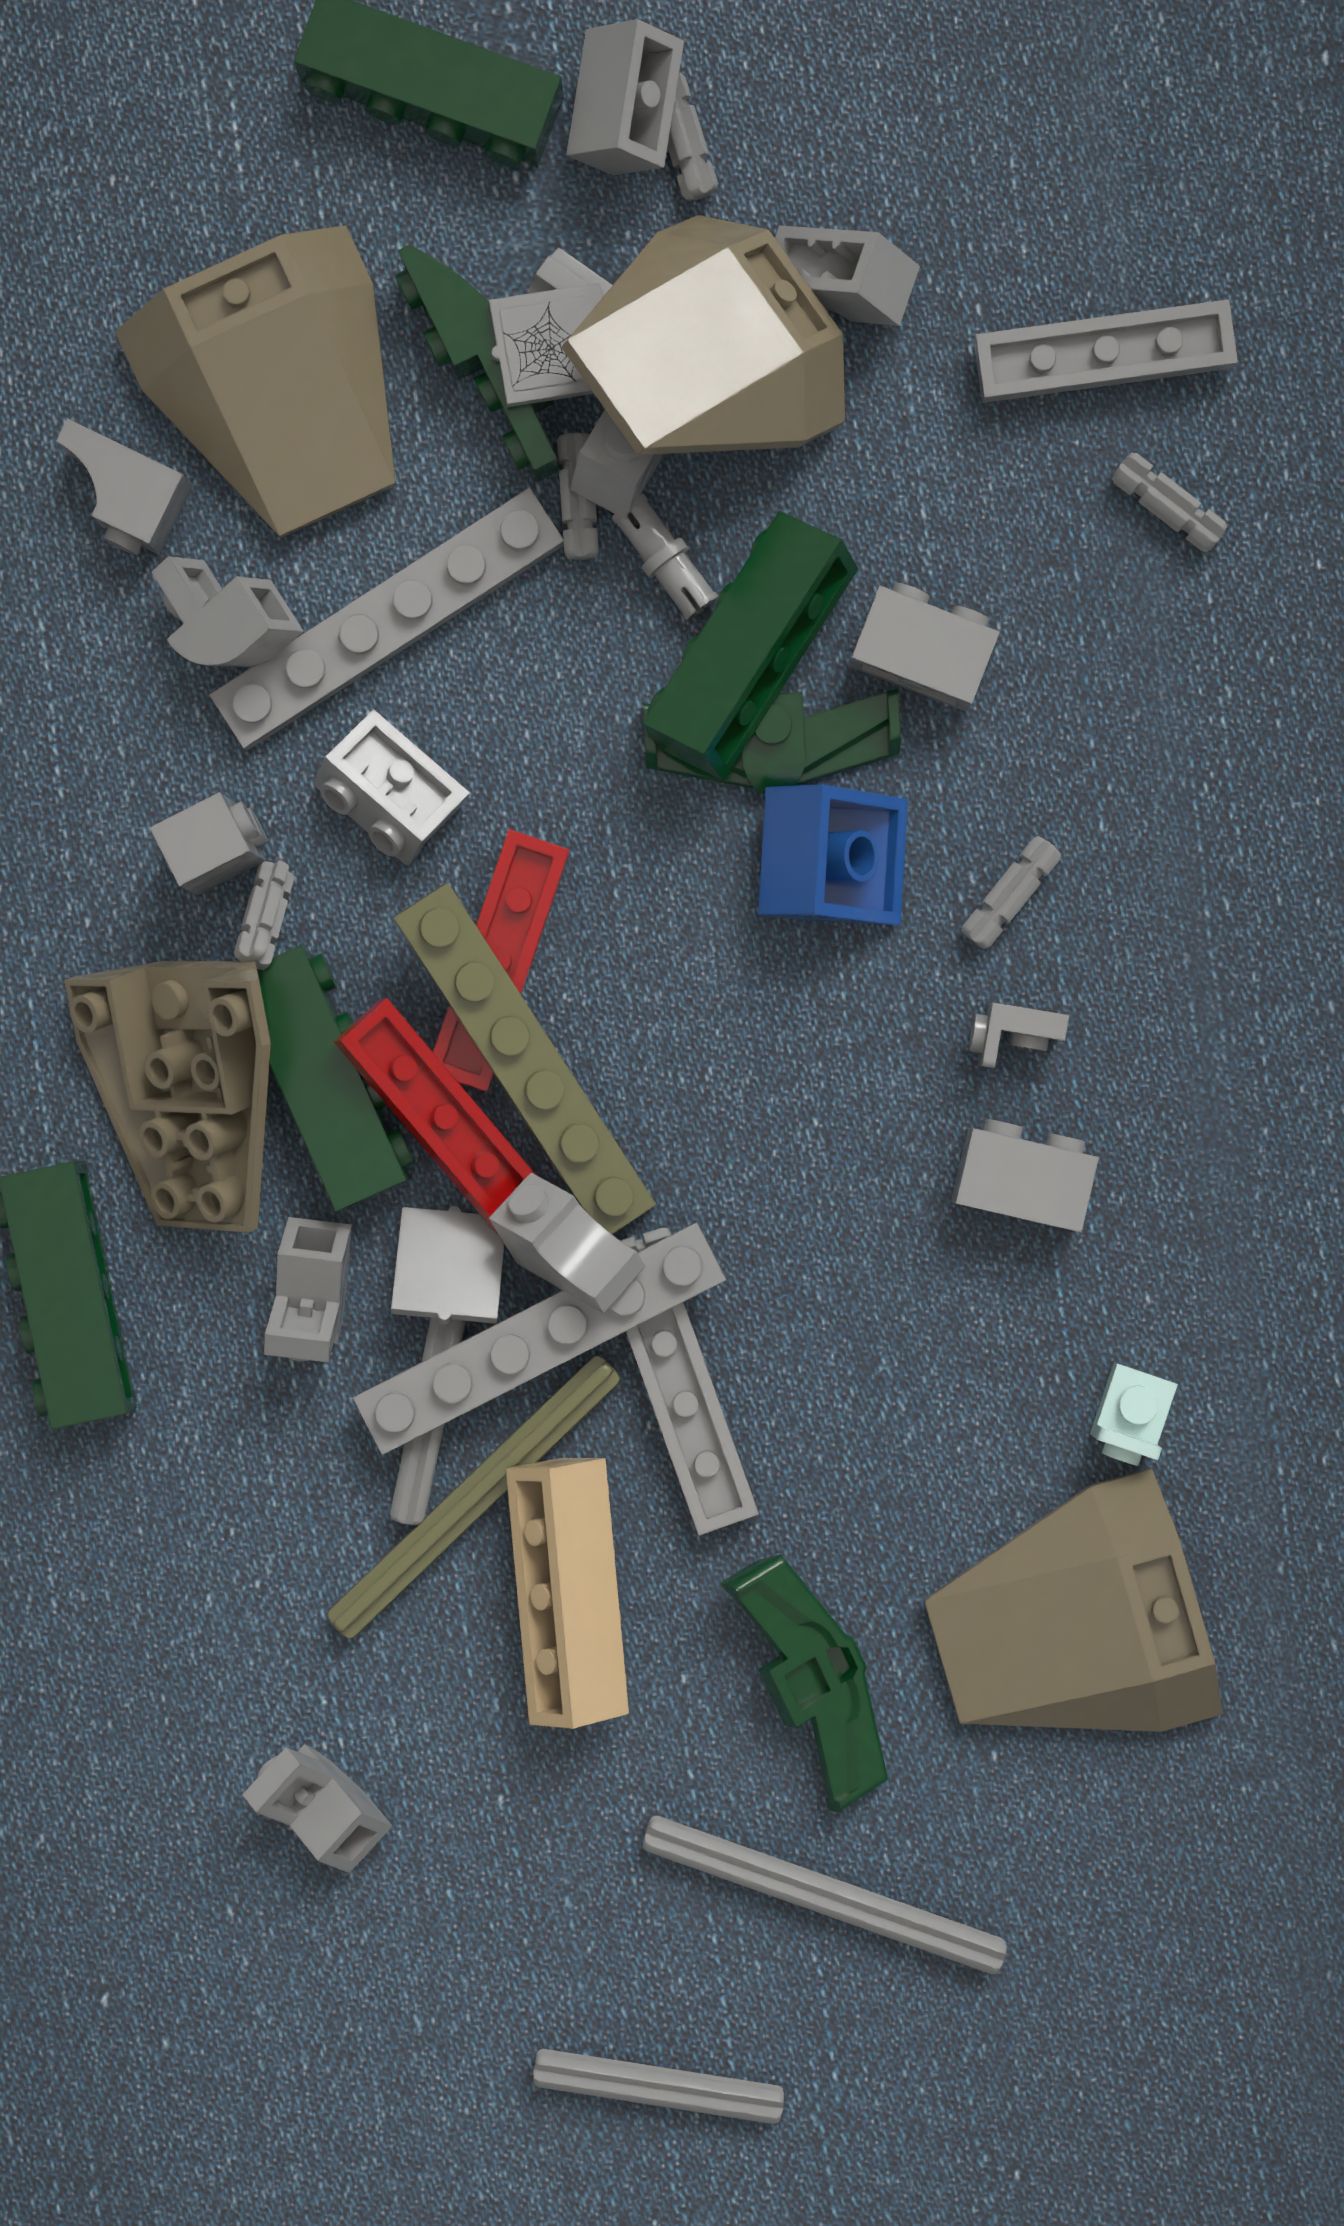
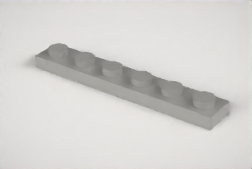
[209,487,564,751]
[353,1222,726,1455]

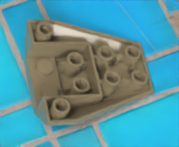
[561,215,845,455]
[115,225,396,538]
[64,961,271,1232]
[924,1468,1223,1732]

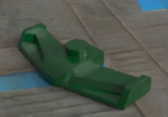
[643,688,901,793]
[720,1554,888,1813]

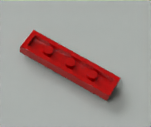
[433,829,570,1092]
[333,998,537,1234]

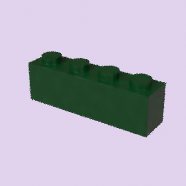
[293,0,564,168]
[642,511,858,780]
[257,945,416,1211]
[0,1161,137,1429]

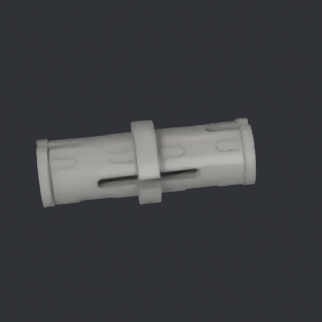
[611,494,719,622]

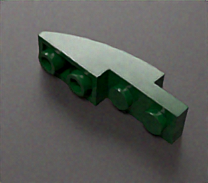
[395,245,559,482]

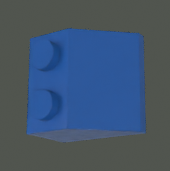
[758,784,908,926]

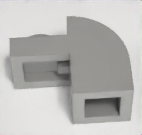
[151,556,304,668]
[264,1217,352,1363]
[242,1744,392,1873]

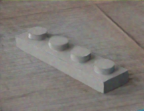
[974,299,1238,403]
[626,1302,759,1535]

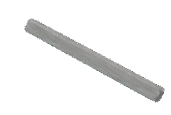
[642,1816,1007,1974]

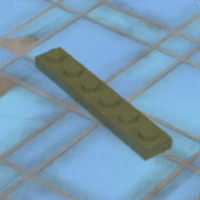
[392,883,657,1234]

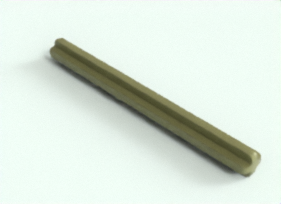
[327,1355,621,1639]

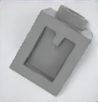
[969,1003,1069,1068]

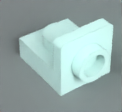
[1090,1362,1178,1466]

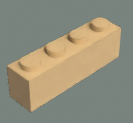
[506,1458,629,1729]

